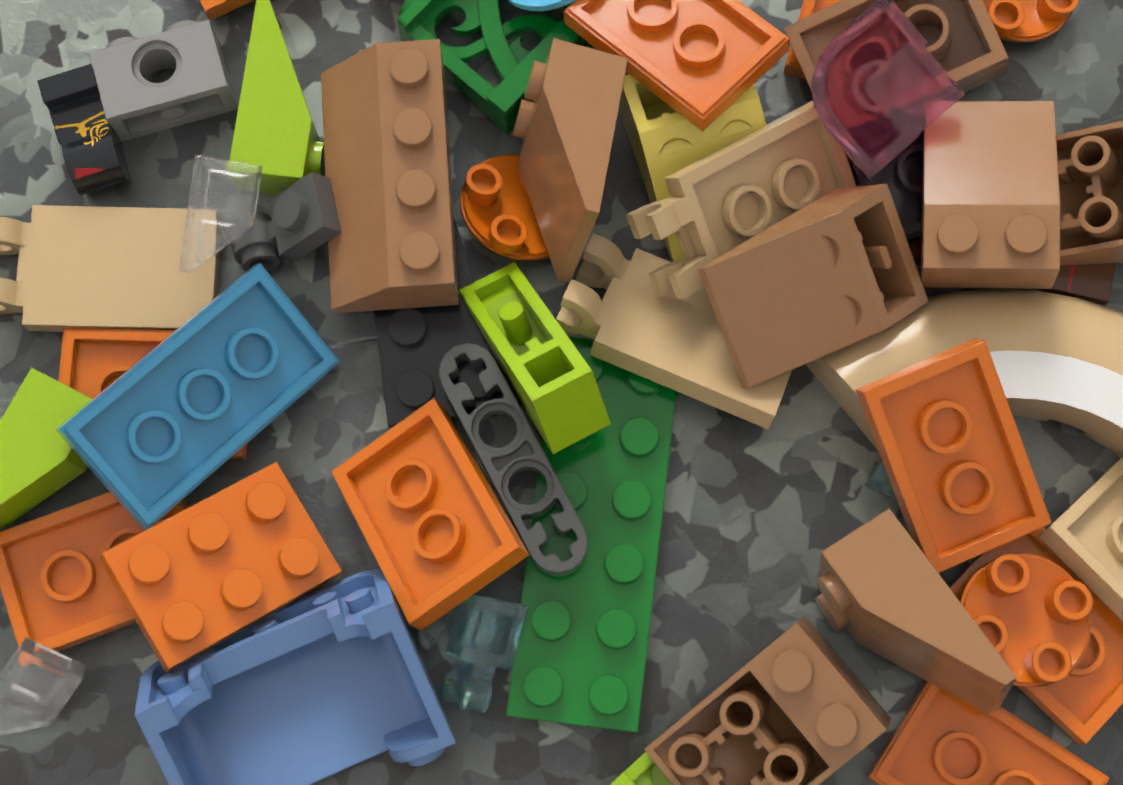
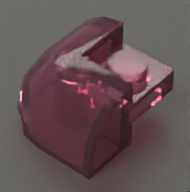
[811,0,965,179]

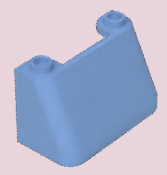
[134,569,456,785]

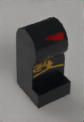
[37,64,129,196]

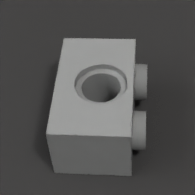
[89,19,238,142]

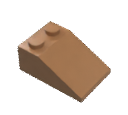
[784,0,1009,135]
[512,38,628,283]
[921,101,1060,289]
[815,508,1017,715]

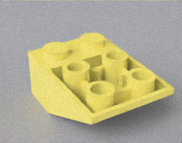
[618,74,766,262]

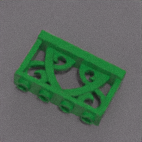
[397,0,594,135]

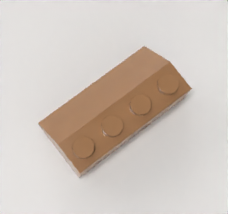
[321,39,459,314]

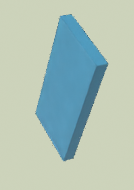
[56,263,340,530]

